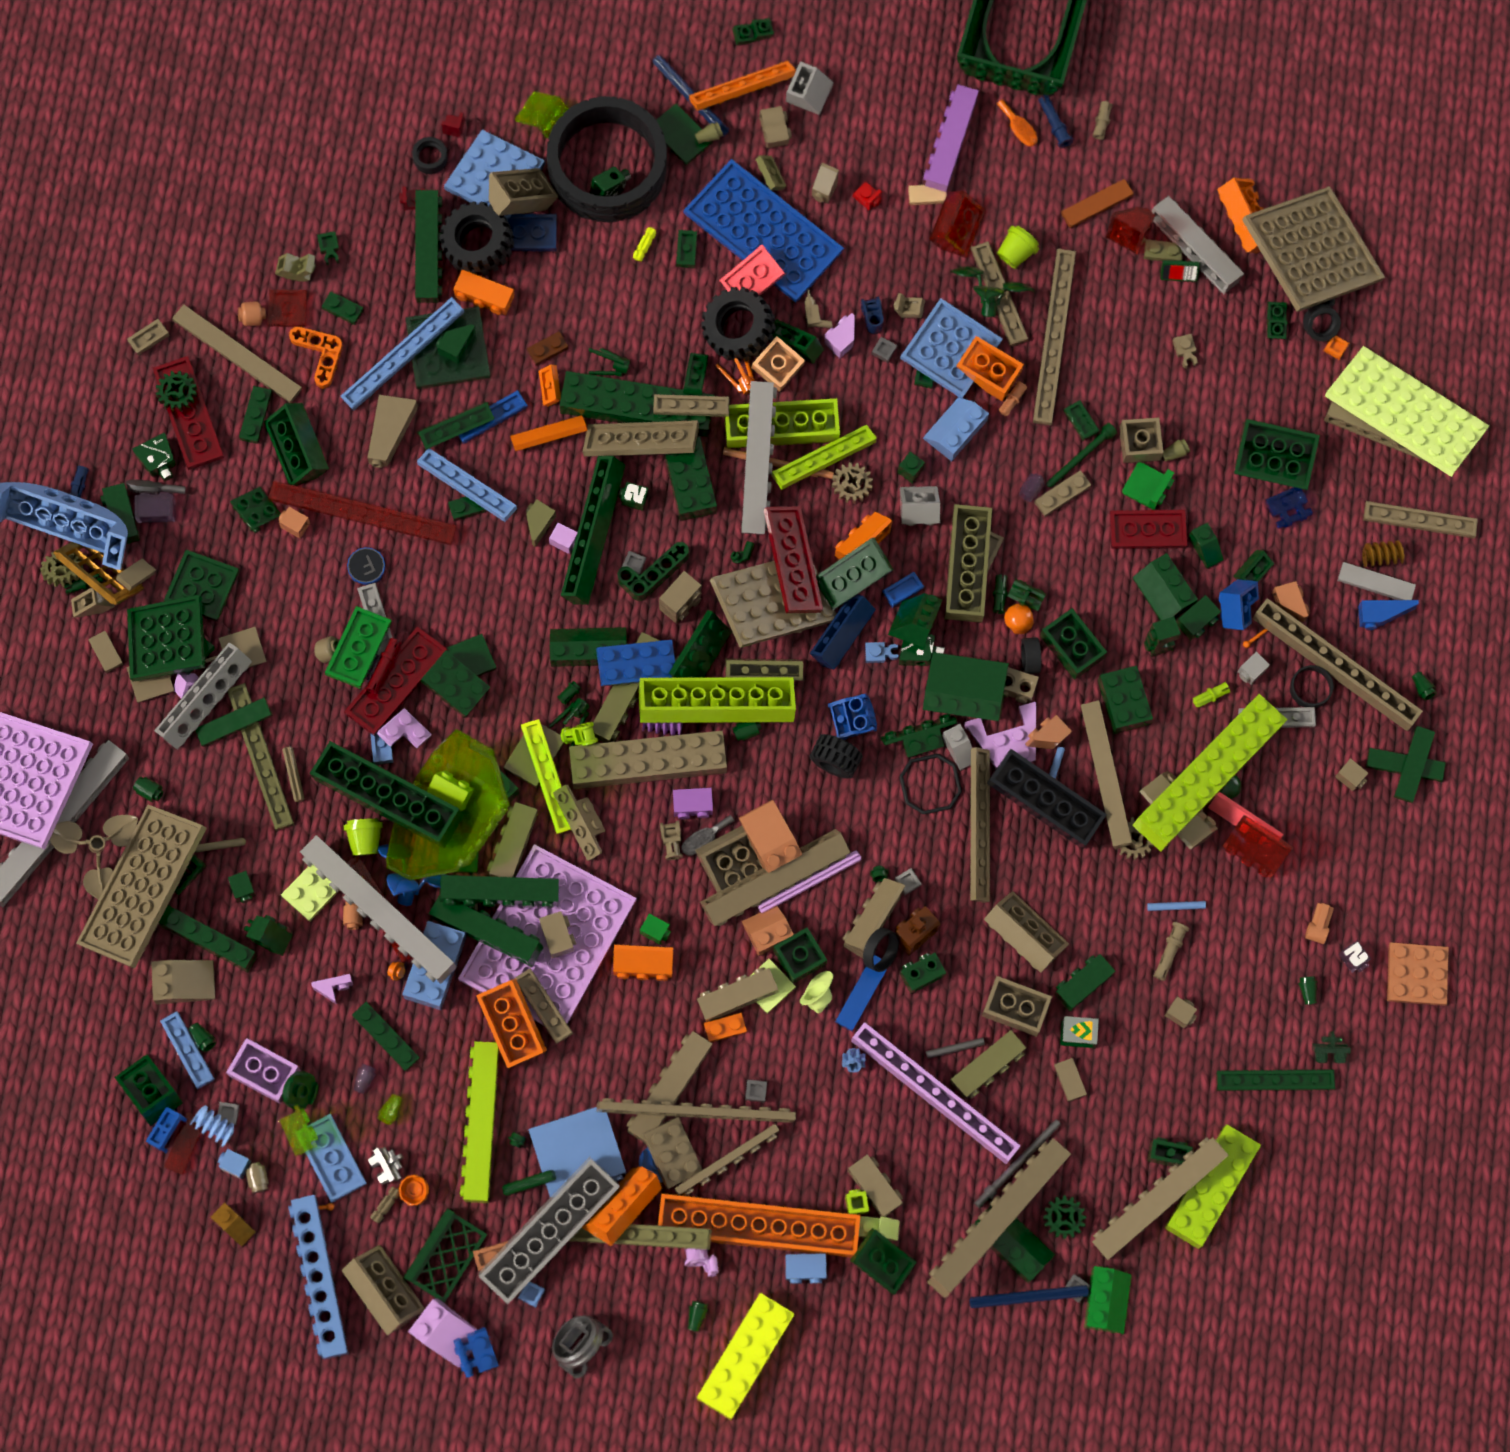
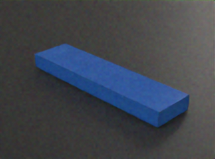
[458,390,528,444]
[835,955,887,1031]

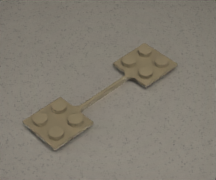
[126,627,266,703]

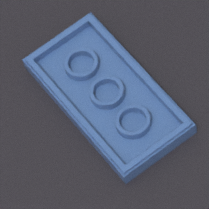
[295,1114,367,1203]

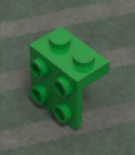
[1122,462,1175,510]

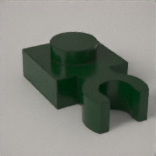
[317,231,339,265]

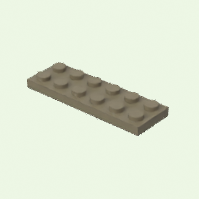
[582,420,699,457]

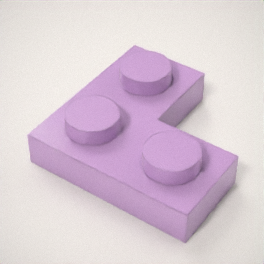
[377,708,432,749]

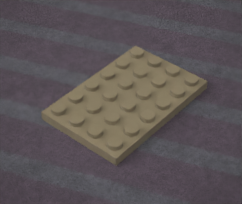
[710,561,836,648]

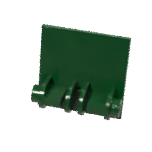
[230,487,281,533]

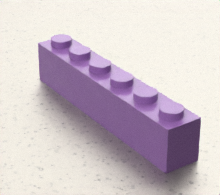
[923,85,978,192]

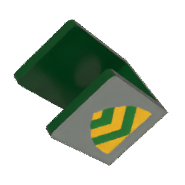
[1060,1016,1099,1049]

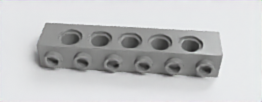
[154,643,252,750]

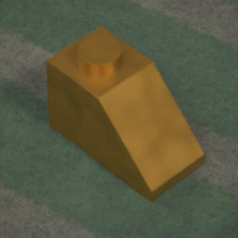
[211,1202,256,1247]

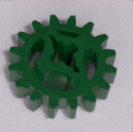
[156,370,197,412]
[1043,1195,1087,1240]

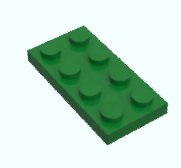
[325,606,392,689]

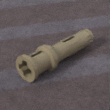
[1154,922,1189,981]

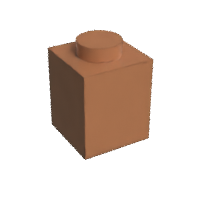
[279,507,310,538]

